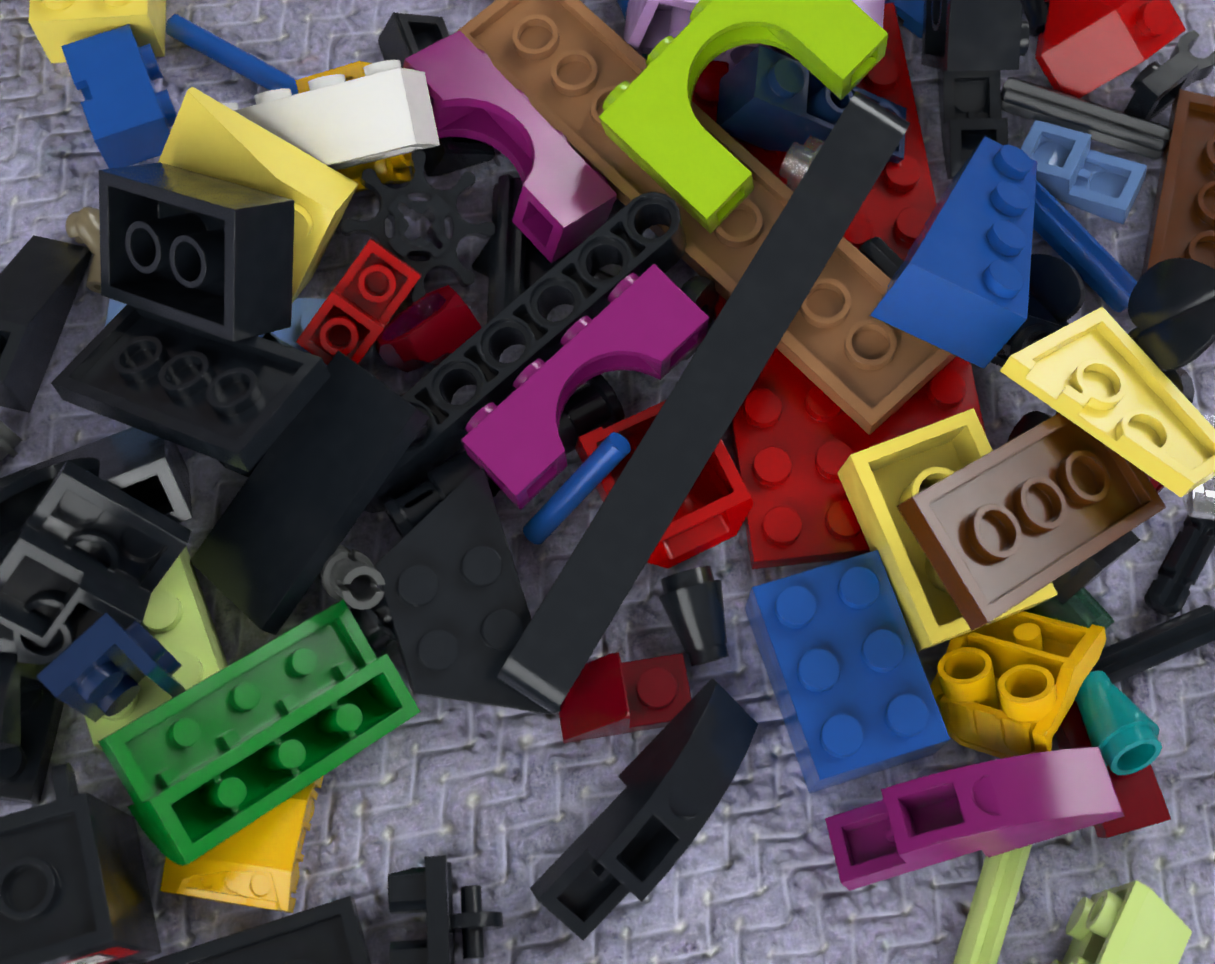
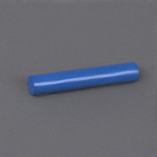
[523,432,631,545]

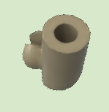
[65,207,101,294]

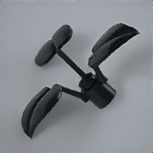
[1007,254,1215,442]

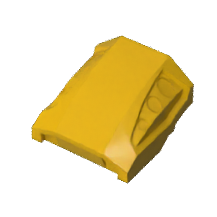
[930,611,1106,759]
[160,776,324,913]

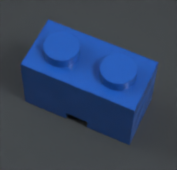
[61,24,177,169]

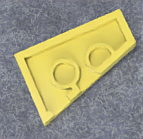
[1000,306,1215,497]

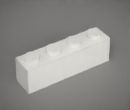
[222,60,440,170]

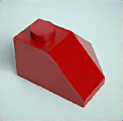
[1035,0,1186,98]

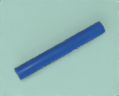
[165,14,299,95]

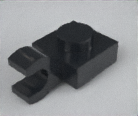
[1124,31,1215,120]

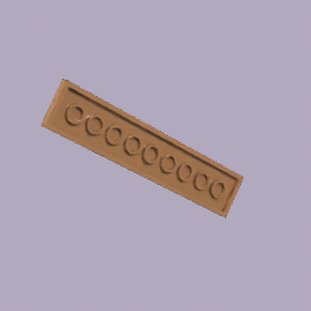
[456,0,956,435]

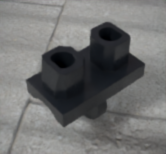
[388,855,503,964]

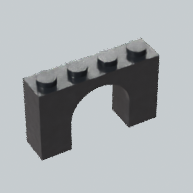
[0,427,193,560]

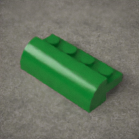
[98,599,421,865]

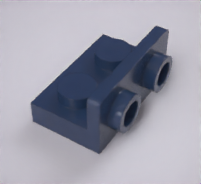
[36,613,186,722]

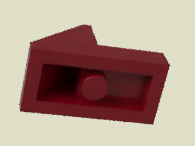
[559,652,692,744]

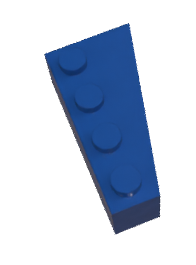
[870,136,1037,369]

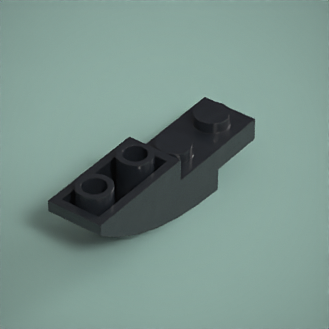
[530,678,758,941]

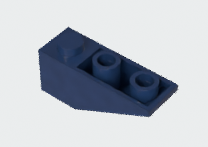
[716,44,907,163]

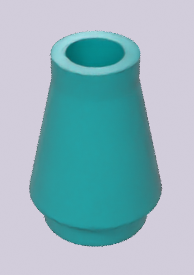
[1075,671,1162,775]

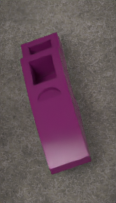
[825,747,1124,891]

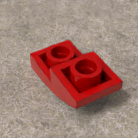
[295,238,422,365]

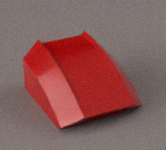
[575,399,753,569]

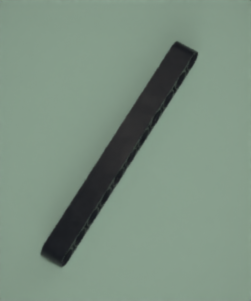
[496,91,910,714]

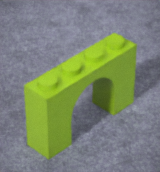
[599,0,888,234]

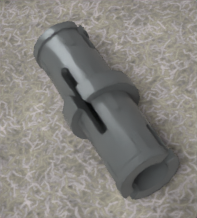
[317,545,385,610]

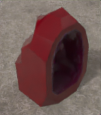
[376,285,482,373]

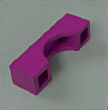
[403,30,617,263]
[461,264,709,510]

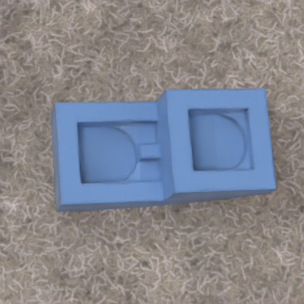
[1020,120,1147,225]

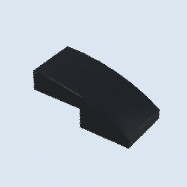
[938,70,1008,179]

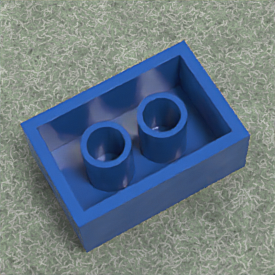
[745,550,951,794]

